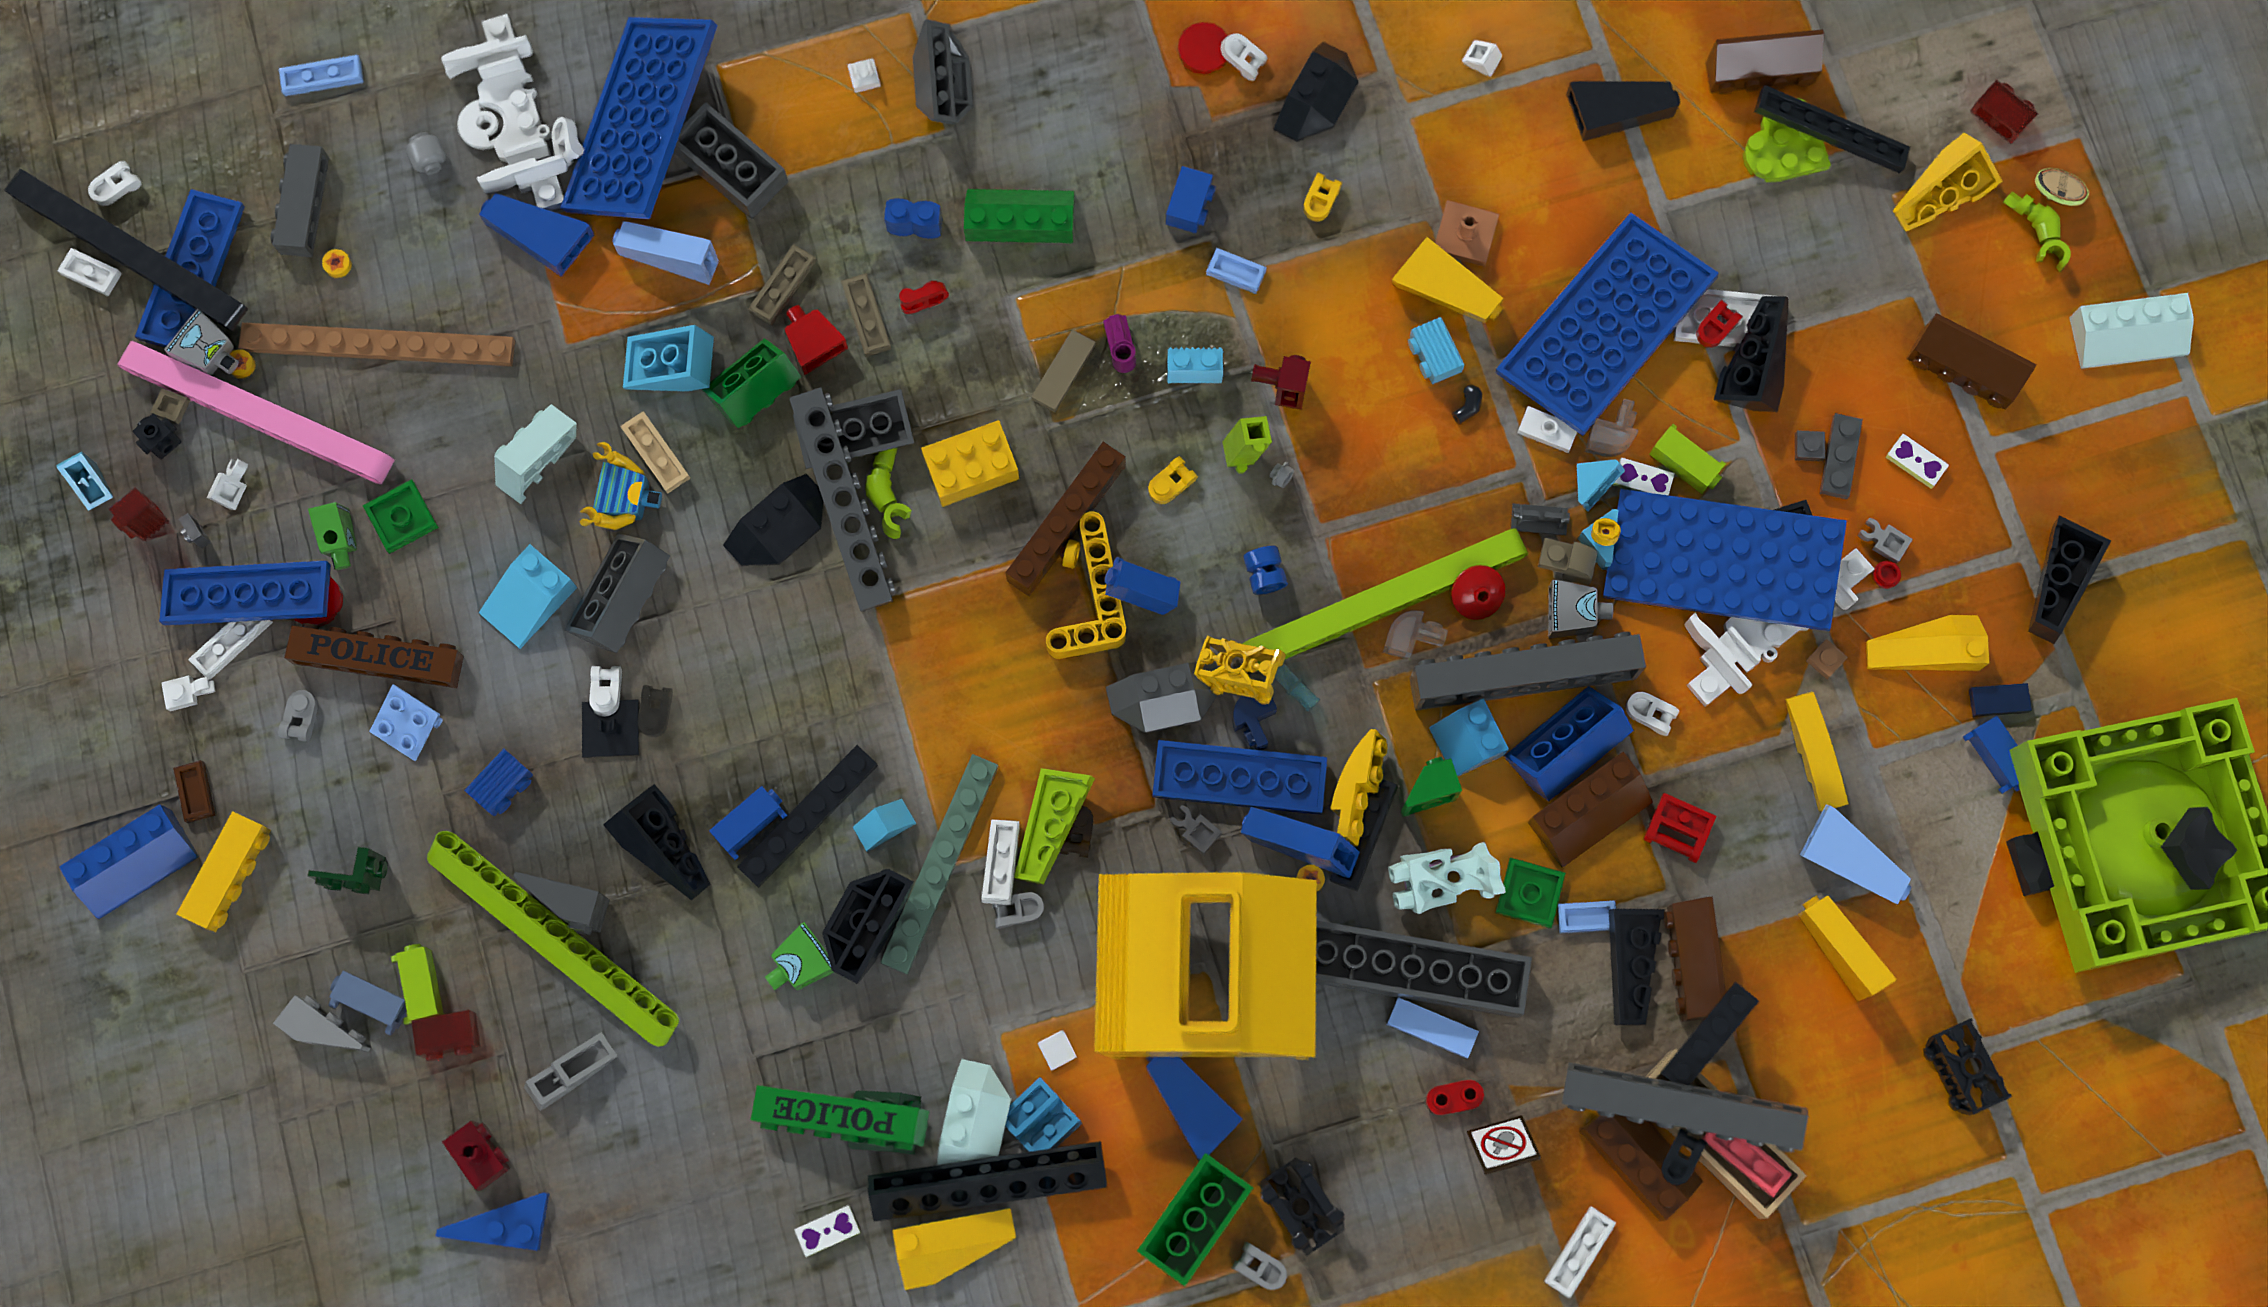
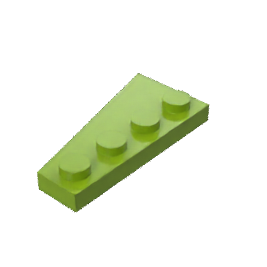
[1014,768,1095,885]

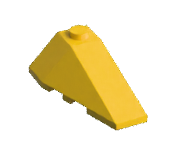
[1893,133,2002,232]
[1866,615,1989,671]
[893,1208,1016,1290]

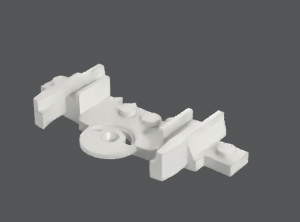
[441,14,568,211]
[1684,548,1874,707]

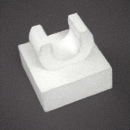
[848,58,881,93]

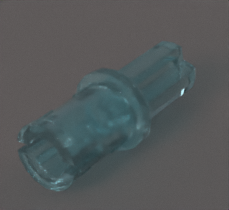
[1275,663,1320,712]

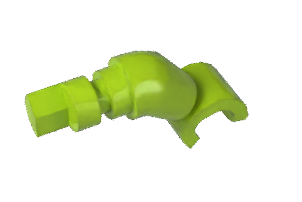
[2003,191,2071,272]
[865,448,912,539]

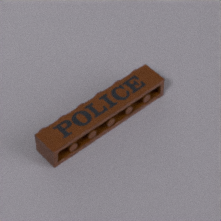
[1005,441,1126,596]
[284,623,464,689]

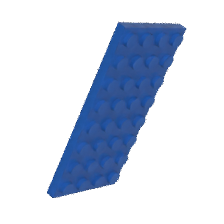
[560,17,718,219]
[1496,213,1719,436]
[1603,489,1847,631]

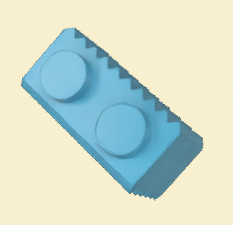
[1408,317,1465,384]
[1167,347,1223,383]

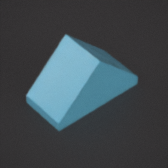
[56,451,113,511]
[1577,459,1625,512]
[1578,509,1618,570]
[853,799,916,852]

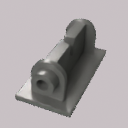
[1511,503,1570,536]

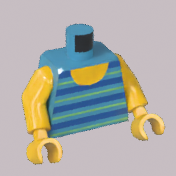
[579,442,662,530]

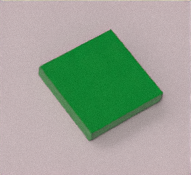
[362,479,439,554]
[1495,857,1566,929]

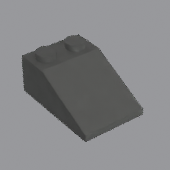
[513,872,609,936]

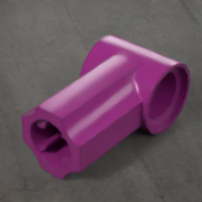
[1103,314,1136,373]

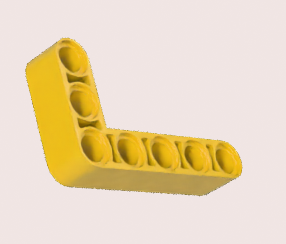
[1046,511,1126,659]

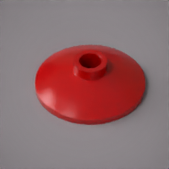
[1451,565,1506,620]

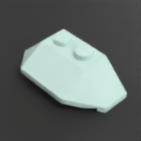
[937,1059,1011,1165]

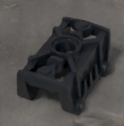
[1923,1018,2012,1116]
[1258,1157,1345,1256]

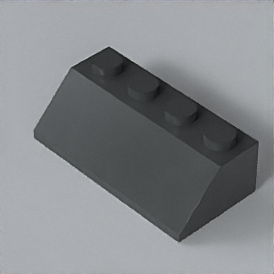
[793,389,914,469]
[565,534,670,653]

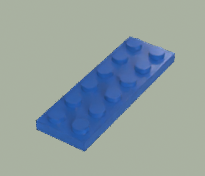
[135,189,245,348]
[159,561,331,625]
[1152,740,1327,815]

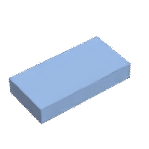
[1206,248,1267,294]
[1557,901,1616,934]

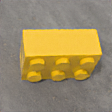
[921,420,1019,507]

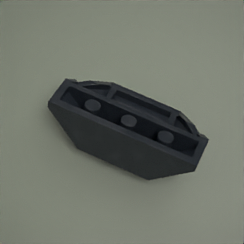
[1273,42,1359,142]
[723,473,824,566]
[822,868,914,985]

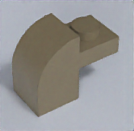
[1538,538,1598,586]

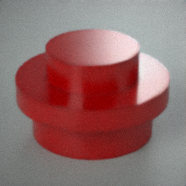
[1872,561,1901,589]

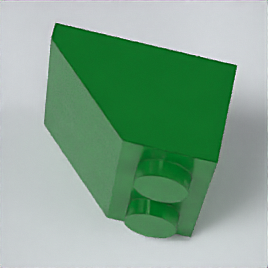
[1400,757,1462,817]

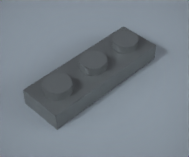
[1819,413,1863,499]

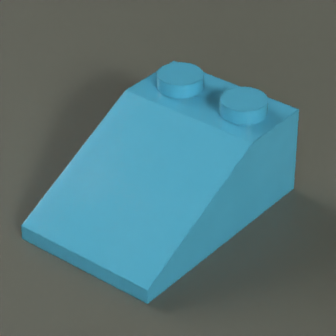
[623,325,714,391]
[479,544,577,649]

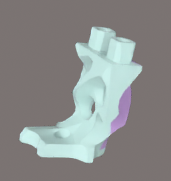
[1388,842,1506,914]

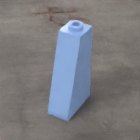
[613,221,719,285]
[1800,805,1912,905]

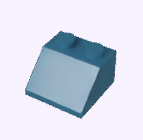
[1429,698,1509,777]

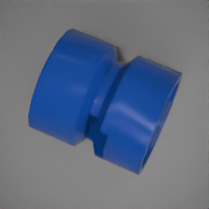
[1243,546,1288,595]

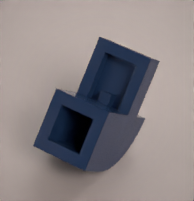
[1232,695,1277,750]

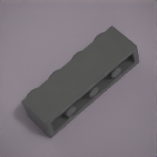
[271,144,329,257]

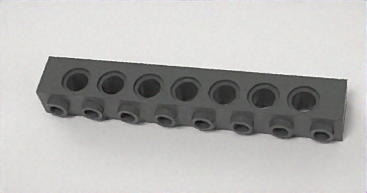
[789,388,896,612]

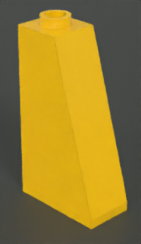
[1392,237,1503,323]
[1798,895,1896,1002]

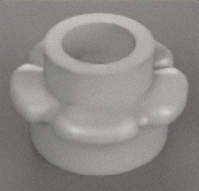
[1270,462,1294,488]

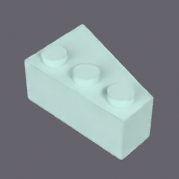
[494,404,577,504]

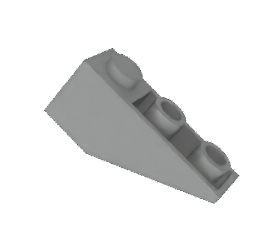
[273,995,371,1052]

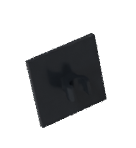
[582,699,639,758]

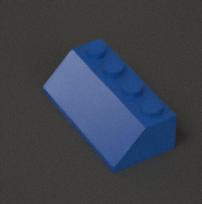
[1505,686,1634,801]
[59,804,199,919]

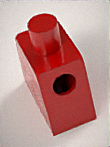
[784,305,848,375]

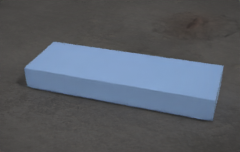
[279,55,364,96]
[1387,997,1479,1059]

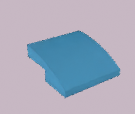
[1006,1077,1082,1152]

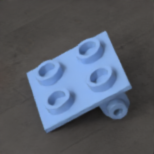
[369,684,443,761]

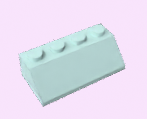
[2069,293,2194,369]

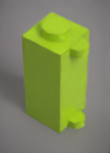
[1222,416,1272,474]
[1649,424,1726,494]
[391,944,444,1025]

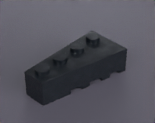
[2028,515,2111,644]

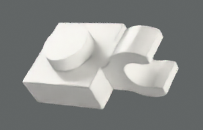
[207,459,248,510]
[162,675,215,711]

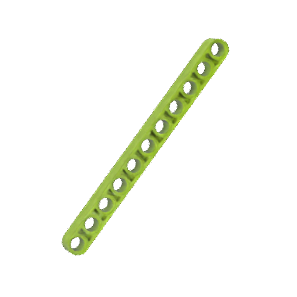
[1242,528,1529,671]
[427,831,679,1047]

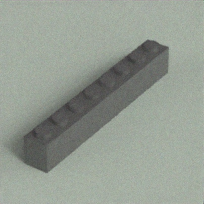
[1562,1062,1808,1152]

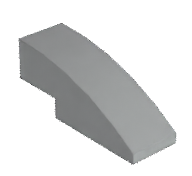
[524,1032,617,1111]

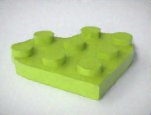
[1743,98,1831,182]

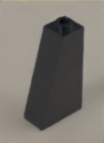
[1566,81,1680,141]

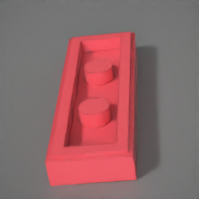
[1701,1132,1792,1197]

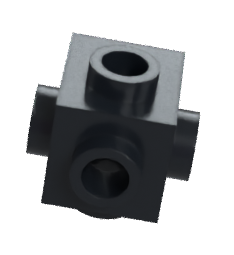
[132,413,182,460]

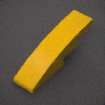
[1785,691,1849,812]

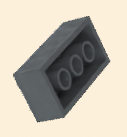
[674,102,788,219]

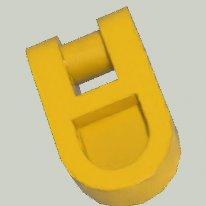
[1303,173,1343,222]
[1148,456,1198,504]

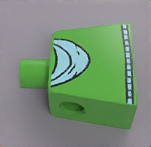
[308,502,357,570]
[765,922,834,990]

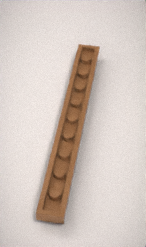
[238,322,515,366]

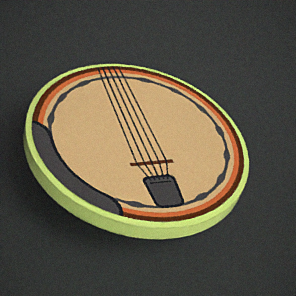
[2035,168,2089,205]

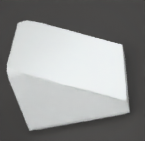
[1462,40,1502,76]
[1038,1030,1077,1071]

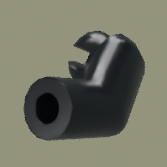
[1452,385,1483,424]

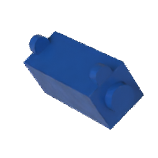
[1105,557,1181,615]
[1963,716,2020,794]
[709,786,787,860]

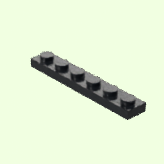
[1754,85,1910,174]
[737,745,878,888]

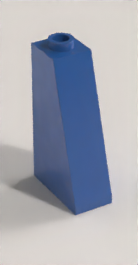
[479,193,595,277]
[1240,807,1360,878]
[1146,1057,1242,1161]

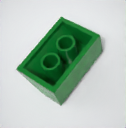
[701,338,802,428]

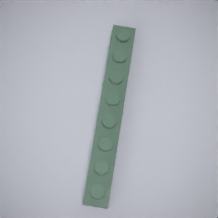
[880,754,999,975]

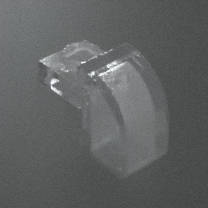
[1585,399,1639,457]
[1383,611,1448,660]

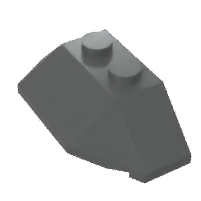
[912,19,973,125]
[1106,663,1218,733]

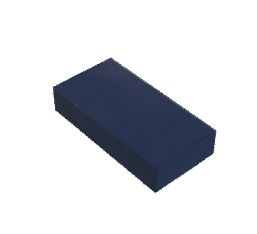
[1969,683,2032,717]

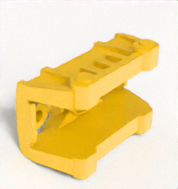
[1194,636,1286,705]

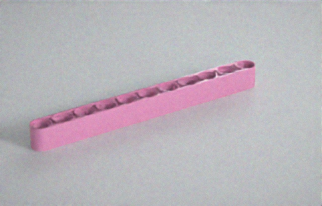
[117,341,395,485]

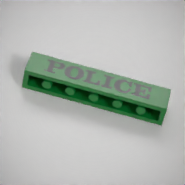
[751,1085,929,1151]

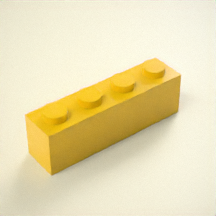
[176,811,271,933]

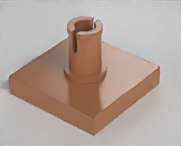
[1435,200,1499,267]

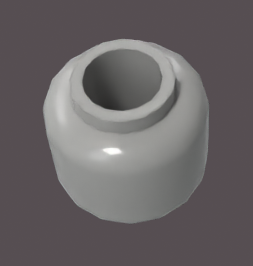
[406,132,446,175]

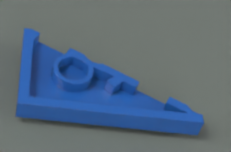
[435,1193,550,1251]

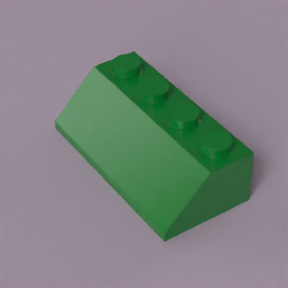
[964,189,1075,243]
[1137,1153,1253,1287]

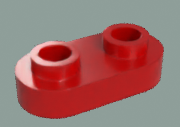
[1425,1080,1484,1116]

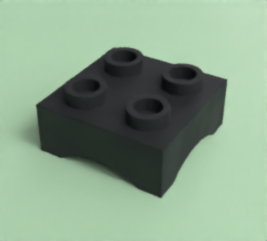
[2161,807,2237,890]
[2006,832,2055,896]

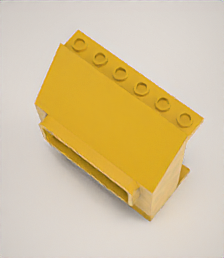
[1094,872,1317,1060]

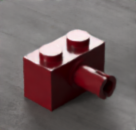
[1251,355,1311,410]
[442,1120,510,1191]

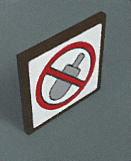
[1467,1115,1541,1175]

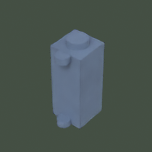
[329,971,407,1036]

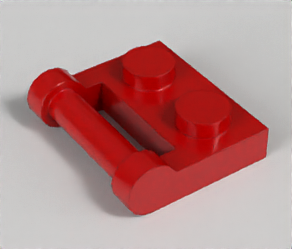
[1643,793,1717,863]

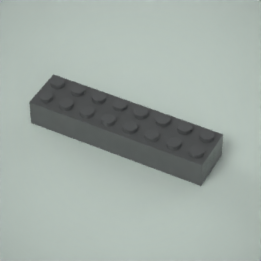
[1409,632,1646,711]
[1316,921,1532,1018]

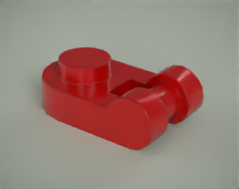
[899,280,949,315]
[1696,300,1743,348]

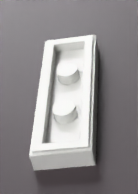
[188,620,273,680]
[982,819,1020,905]
[1544,1206,1616,1298]

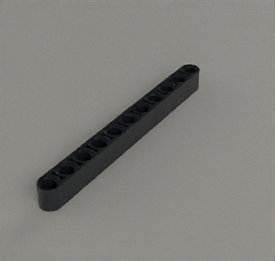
[4,169,248,332]

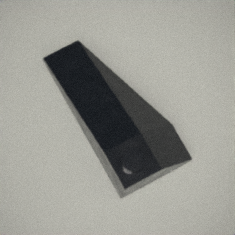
[1714,296,1789,412]
[603,784,711,901]

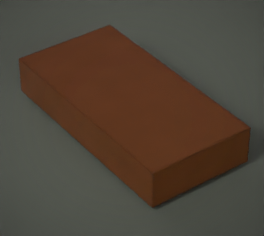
[173,760,215,823]

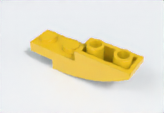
[1331,729,1388,846]

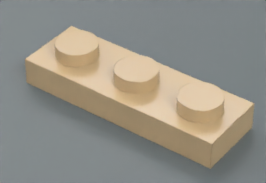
[620,411,691,494]

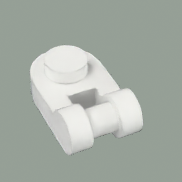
[1221,34,1268,81]
[552,117,584,167]
[88,161,142,206]
[589,666,622,717]
[1626,692,1679,736]

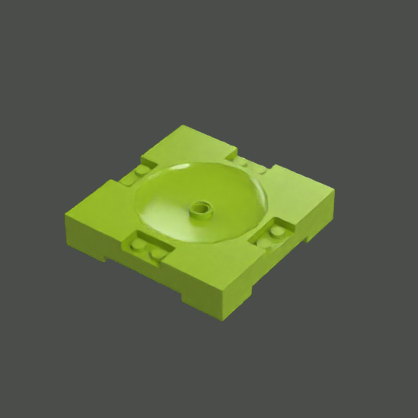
[2009,698,2268,973]

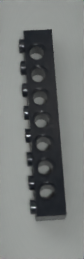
[868,1141,1107,1222]

